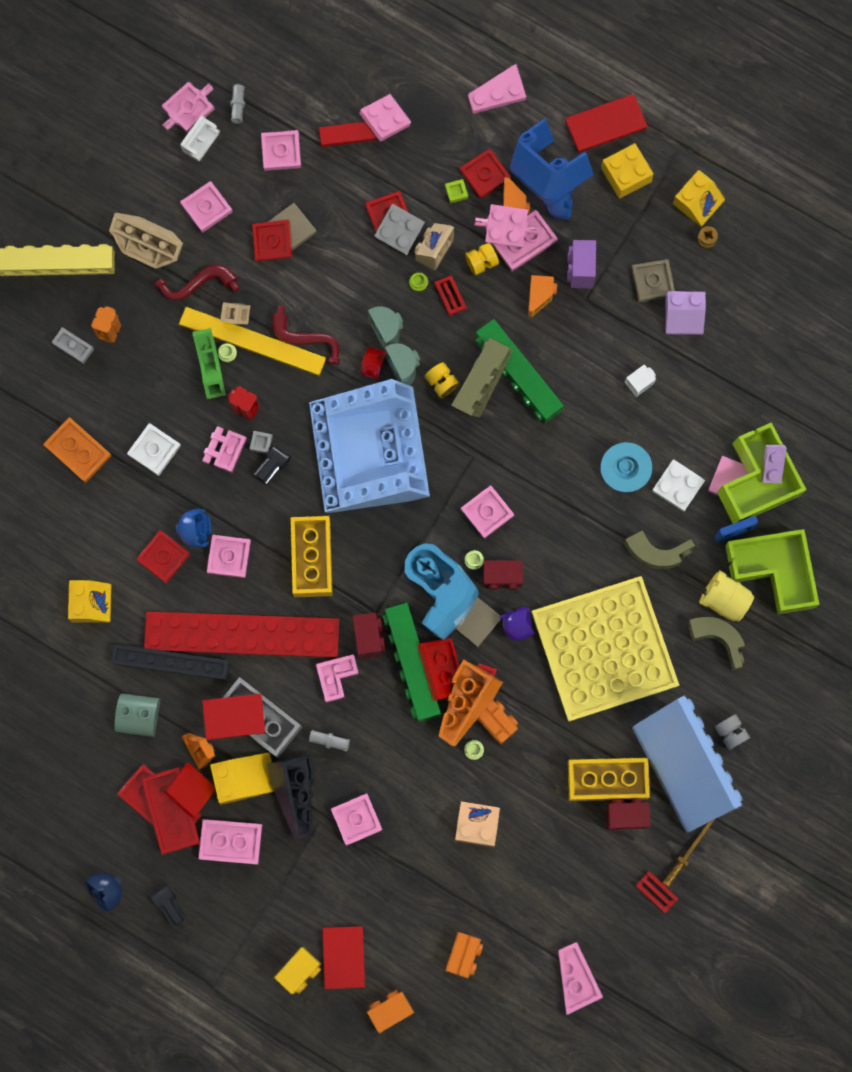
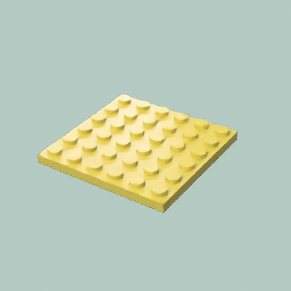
[531,576,679,722]

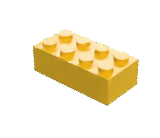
[291,516,333,597]
[568,758,650,801]

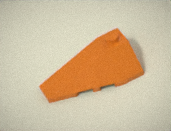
[439,660,503,747]

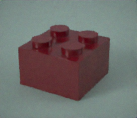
[353,613,385,660]
[606,799,650,830]

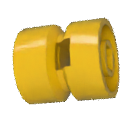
[465,243,499,276]
[425,362,460,398]

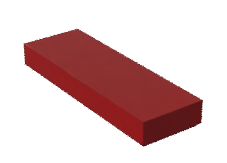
[319,122,376,147]

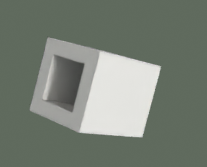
[625,365,656,397]

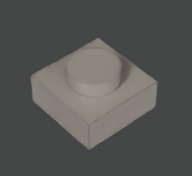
[250,431,273,454]

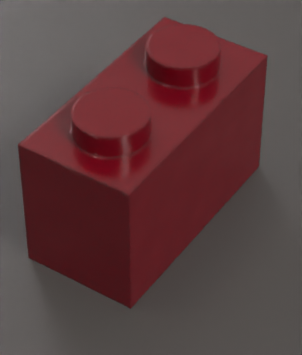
[483,561,523,590]

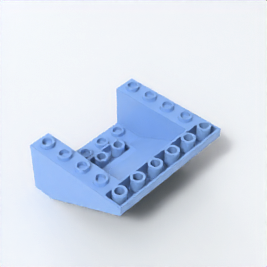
[309,379,430,513]
[632,696,742,833]

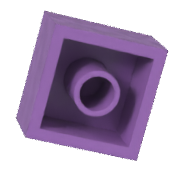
[567,240,596,288]

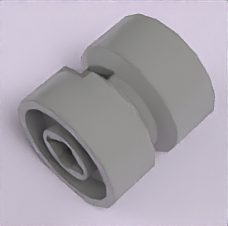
[715,714,750,750]

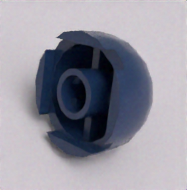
[84,872,122,913]

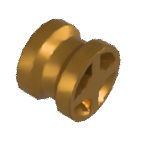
[698,226,718,249]

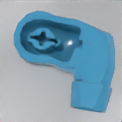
[405,543,479,640]

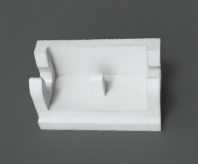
[180,115,220,161]

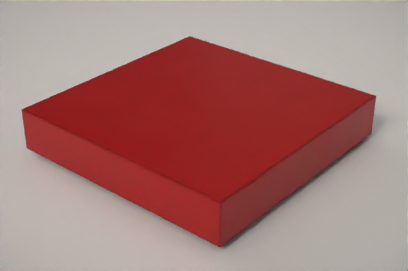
[459,149,511,199]
[365,191,408,232]
[252,220,293,262]
[136,530,190,584]
[164,762,216,818]

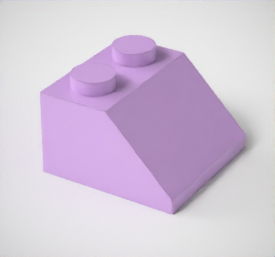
[665,291,706,335]

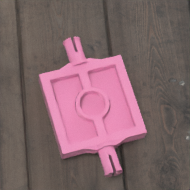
[162,82,214,133]
[475,204,539,248]

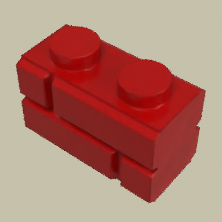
[228,386,260,421]

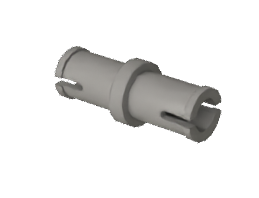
[230,85,245,123]
[309,730,350,752]

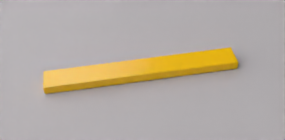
[179,307,326,376]

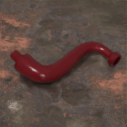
[155,264,240,301]
[272,305,340,365]

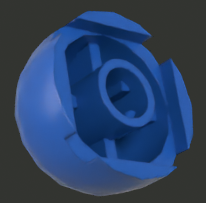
[543,190,573,219]
[176,509,212,547]

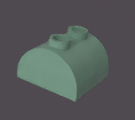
[368,306,403,350]
[385,344,420,386]
[115,693,161,737]

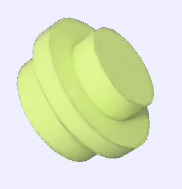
[218,343,237,362]
[465,550,484,570]
[464,740,484,760]

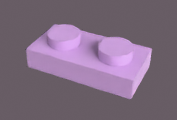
[761,445,787,483]

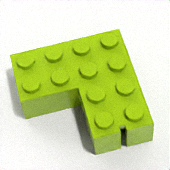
[717,422,806,524]
[725,529,819,614]

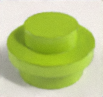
[409,273,428,291]

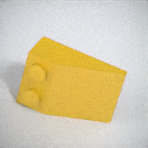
[211,753,274,805]

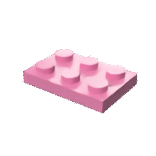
[491,210,558,271]
[199,820,262,865]

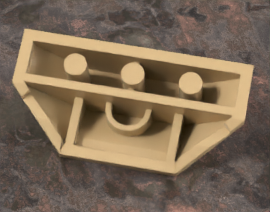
[109,213,183,269]

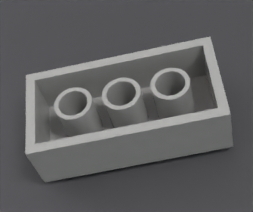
[223,677,302,758]

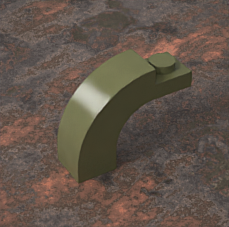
[624,530,695,569]
[688,617,745,671]

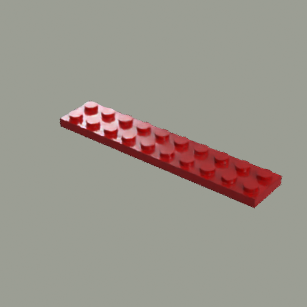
[144,612,340,658]

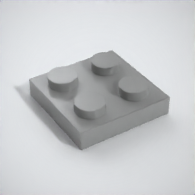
[374,204,425,255]

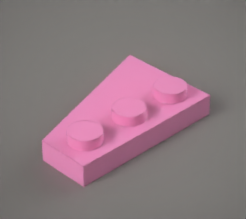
[468,64,526,114]
[558,942,603,1015]

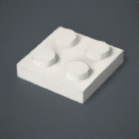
[127,423,181,476]
[652,459,705,513]

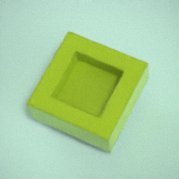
[445,179,468,203]

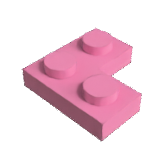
[316,654,359,703]

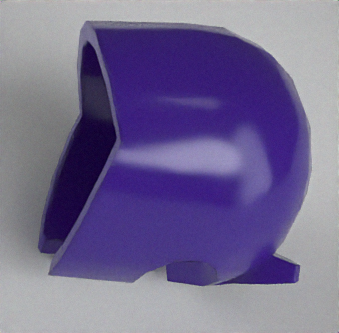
[499,606,535,641]

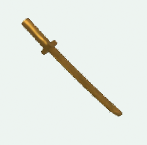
[662,819,715,888]

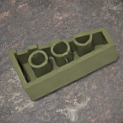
[451,338,514,417]

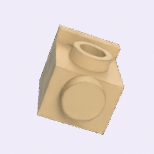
[221,302,250,324]

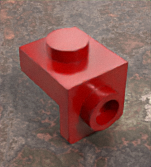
[360,347,386,379]

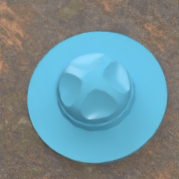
[601,442,652,492]

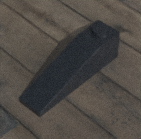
[267,754,314,840]

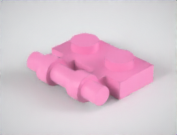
[202,426,247,473]

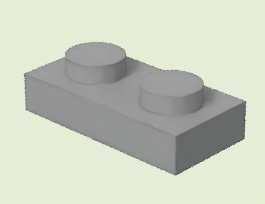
[51,327,94,364]

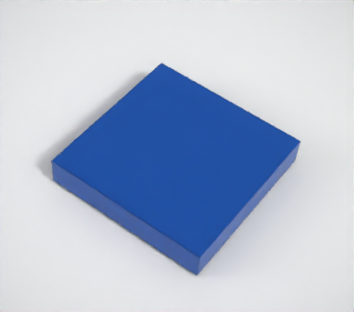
[715,516,758,543]

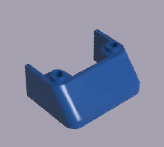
[510,119,594,204]

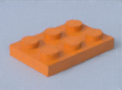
[43,417,112,483]

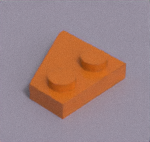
[181,733,215,769]

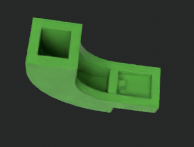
[193,328,226,399]

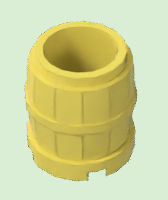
[699,570,754,622]

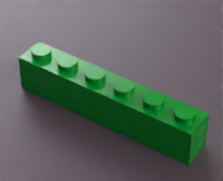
[475,319,564,424]
[383,603,441,723]

